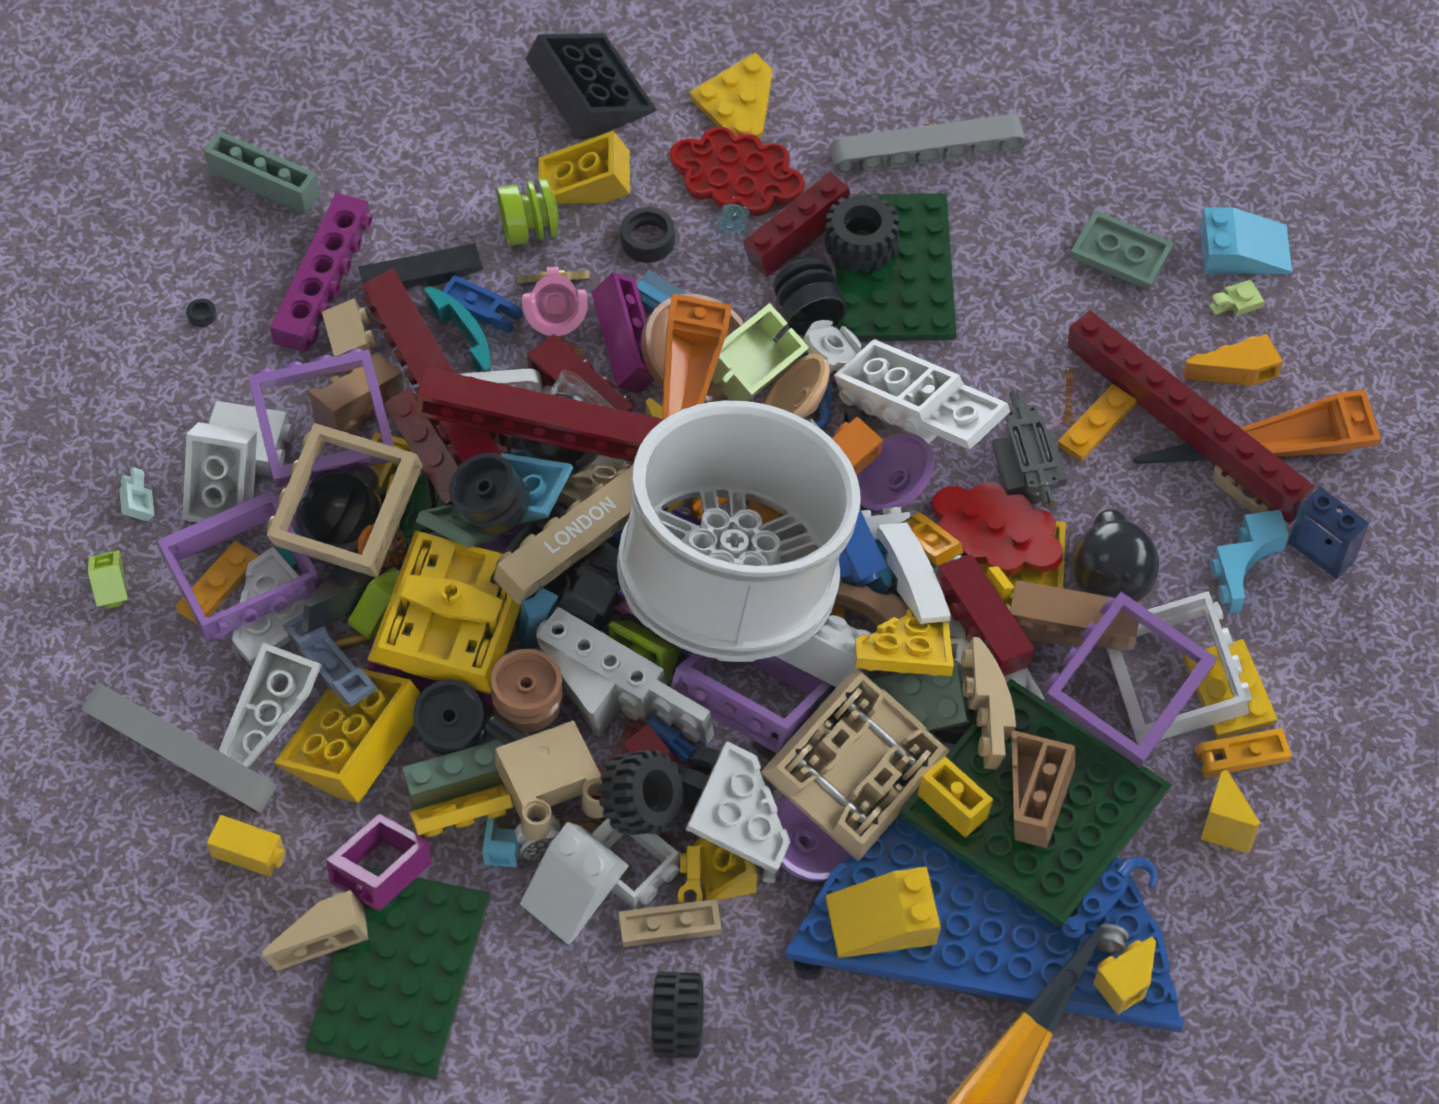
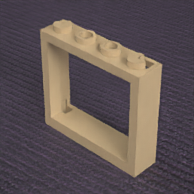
[267,423,423,577]

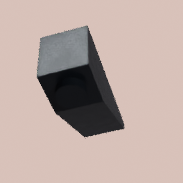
[302,565,375,633]

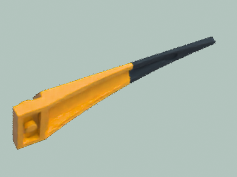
[946,927,1104,1104]

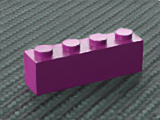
[591,272,655,393]

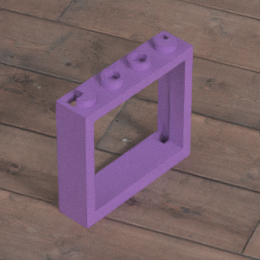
[248,348,394,488]
[157,490,320,642]
[1044,592,1217,768]
[670,653,835,753]

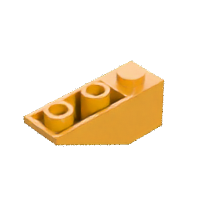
[1182,334,1283,386]

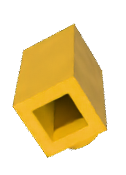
[207,815,286,877]

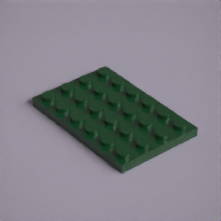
[835,193,956,341]
[305,866,491,1080]

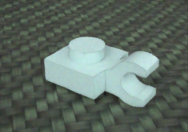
[119,467,155,521]

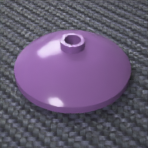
[857,433,935,513]
[775,794,855,882]

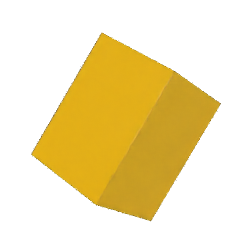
[1201,770,1261,853]
[693,838,757,901]

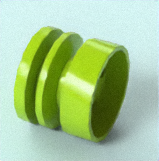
[496,178,559,247]

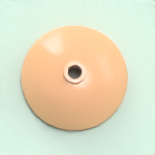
[762,354,829,419]

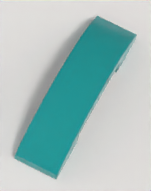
[424,286,492,372]

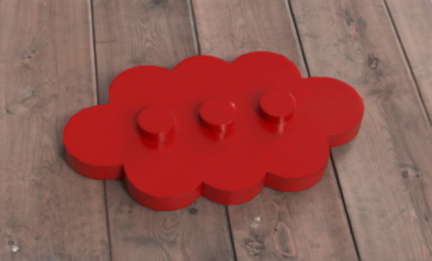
[669,127,805,216]
[932,483,1063,577]

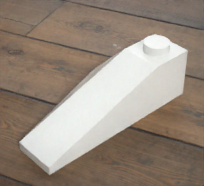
[219,643,321,768]

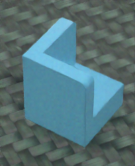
[482,818,520,867]

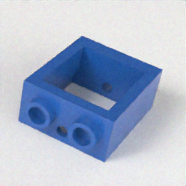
[839,508,887,586]

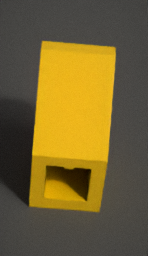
[1093,937,1156,1015]

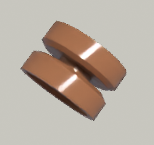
[491,649,562,733]

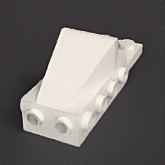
[834,340,1010,450]
[536,607,714,745]

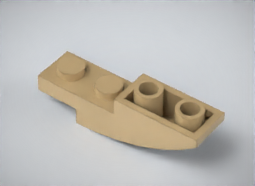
[961,637,1016,769]

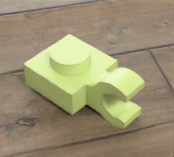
[1209,279,1264,316]

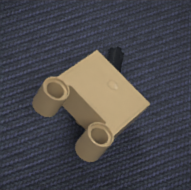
[485,716,604,841]

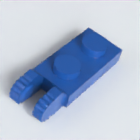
[442,275,524,333]

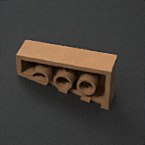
[1010,580,1142,651]

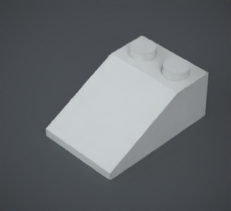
[520,822,629,945]

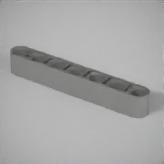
[829,114,1026,175]
[81,682,278,814]

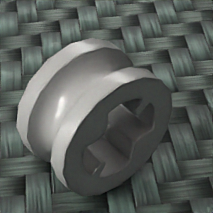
[1097,924,1129,954]

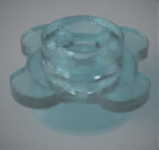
[718,204,750,234]

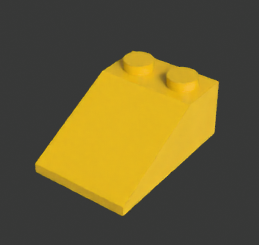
[538,131,630,204]
[825,867,941,958]

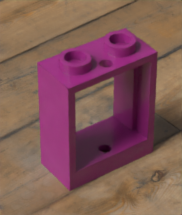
[326,814,431,911]

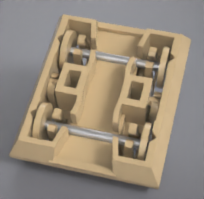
[760,668,950,861]

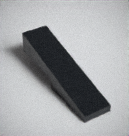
[358,243,484,296]

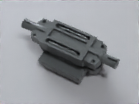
[992,390,1067,508]

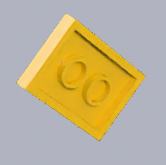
[1183,639,1278,740]
[409,784,513,837]

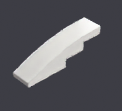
[876,522,951,624]

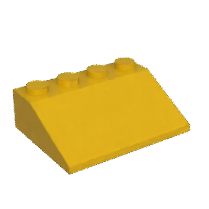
[274,669,421,803]

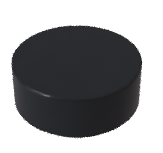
[186,298,217,327]

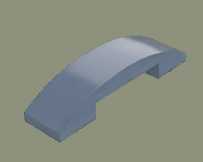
[283,613,377,707]

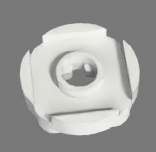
[802,320,861,373]

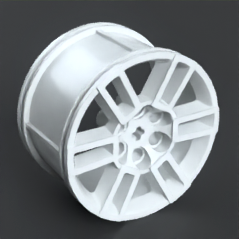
[617,401,860,662]

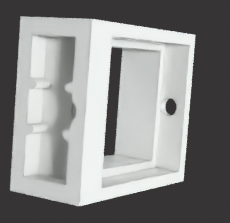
[592,819,680,910]

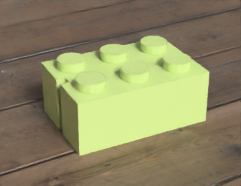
[712,303,809,402]

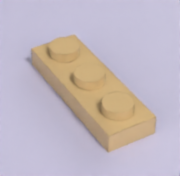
[619,899,722,947]

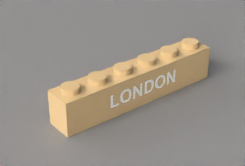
[493,465,634,605]

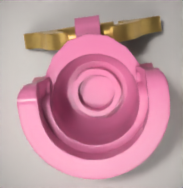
[517,267,590,336]

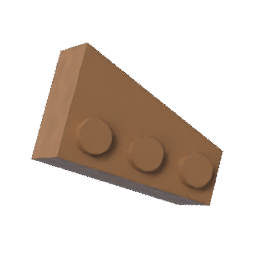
[308,353,405,435]
[1012,730,1075,848]

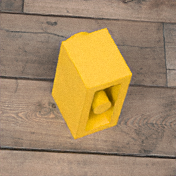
[918,756,993,838]

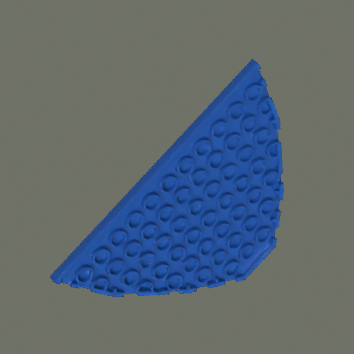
[785,815,1184,1033]

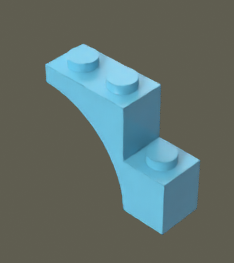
[1210,509,1289,614]

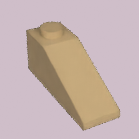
[262,890,368,971]

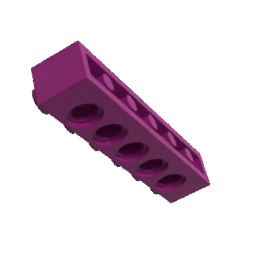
[270,193,373,352]

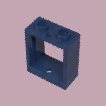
[1288,486,1369,580]

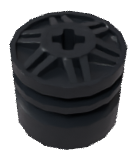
[773,258,847,336]

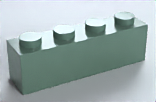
[204,131,320,214]
[402,732,528,810]

